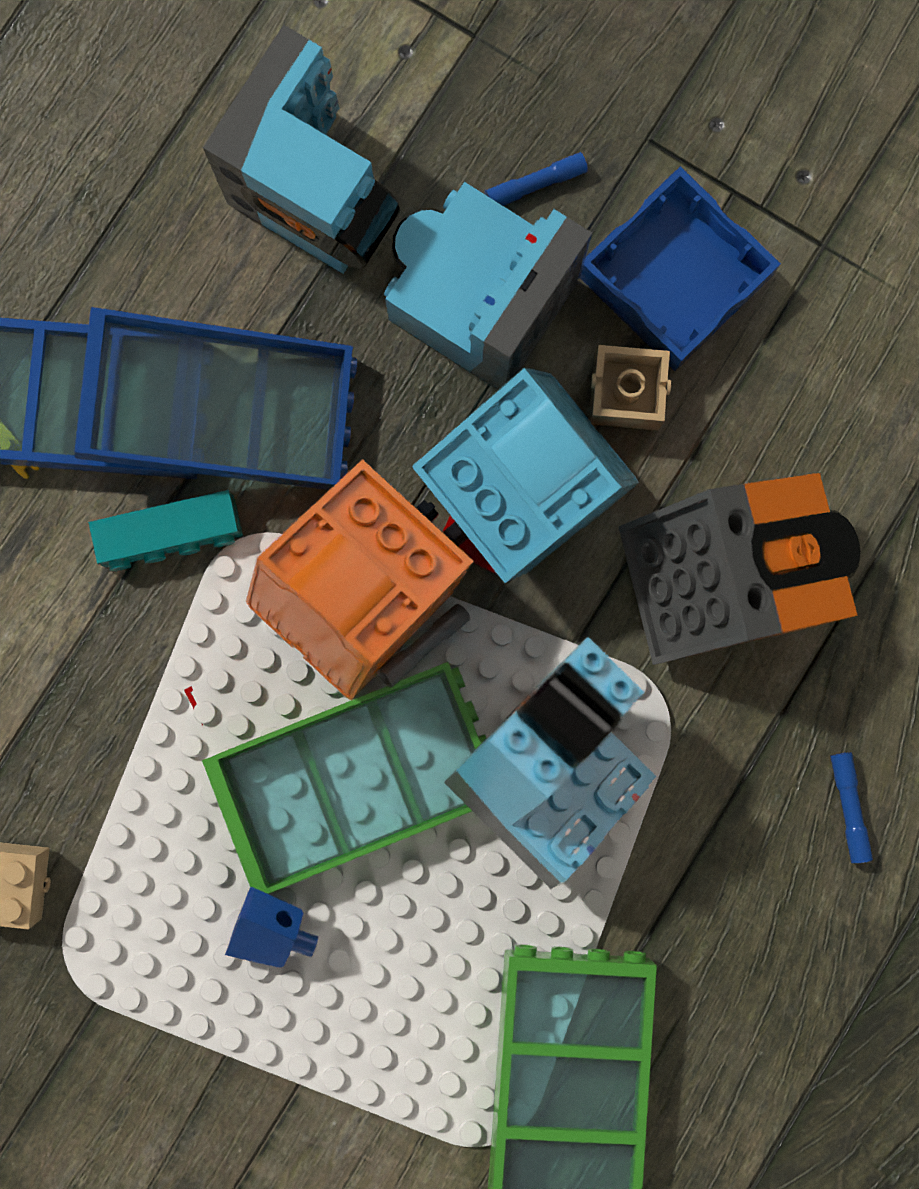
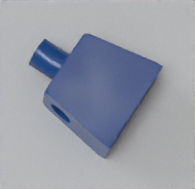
[225,887,319,968]

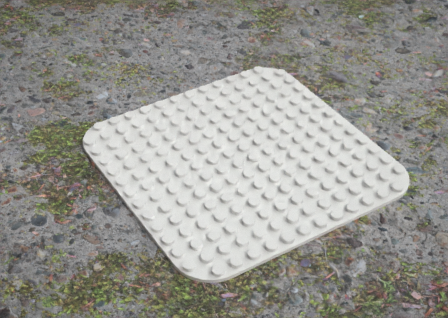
[62,532,671,1147]

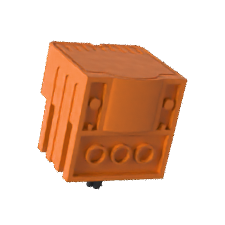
[246,459,474,700]

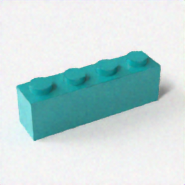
[88,490,243,571]

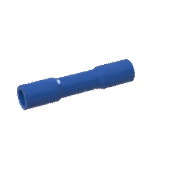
[485,152,588,206]
[830,752,873,863]

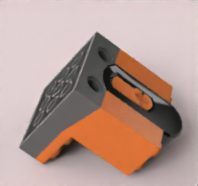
[618,473,861,665]

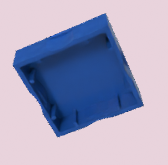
[580,166,781,371]

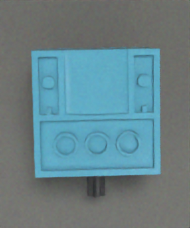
[412,368,639,583]

